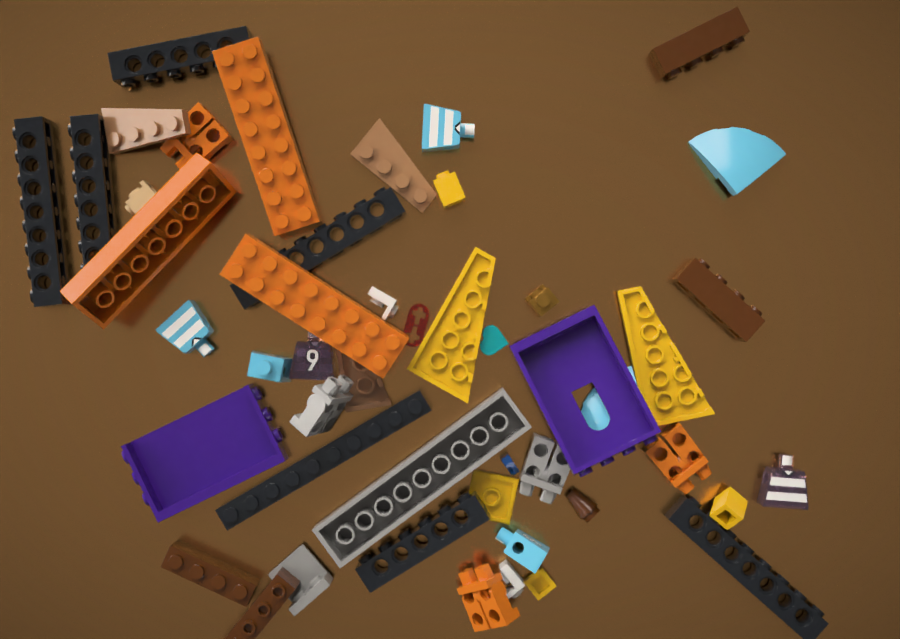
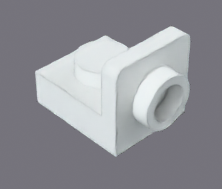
[368,286,399,321]
[499,559,525,599]

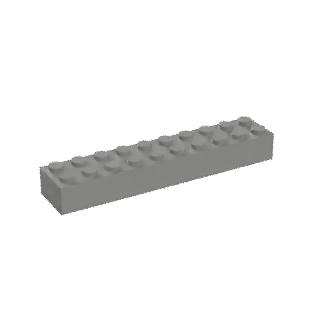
[312,387,532,568]

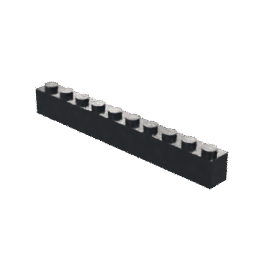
[215,389,432,531]

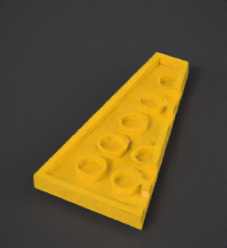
[407,247,496,403]
[616,286,715,426]

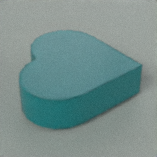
[480,325,509,355]

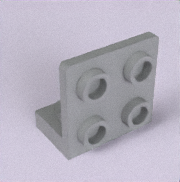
[269,544,334,617]

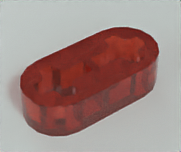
[403,304,430,347]

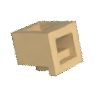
[125,180,157,216]

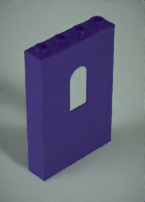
[510,305,661,478]

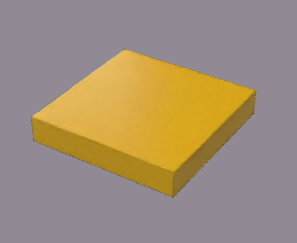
[464,469,519,525]

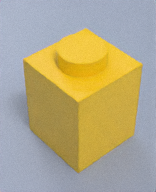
[433,170,466,209]
[709,487,748,530]

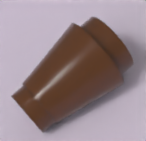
[566,488,600,523]

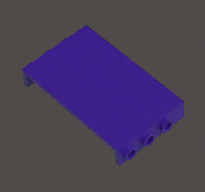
[121,383,289,523]

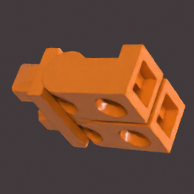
[160,102,234,170]
[641,422,712,494]
[457,563,521,632]

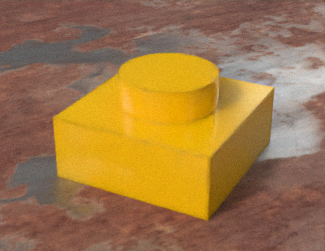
[523,566,557,601]

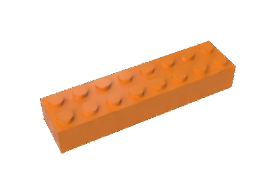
[212,36,322,236]
[60,152,237,330]
[219,234,409,379]

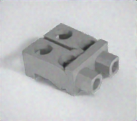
[290,374,354,437]
[519,432,570,504]

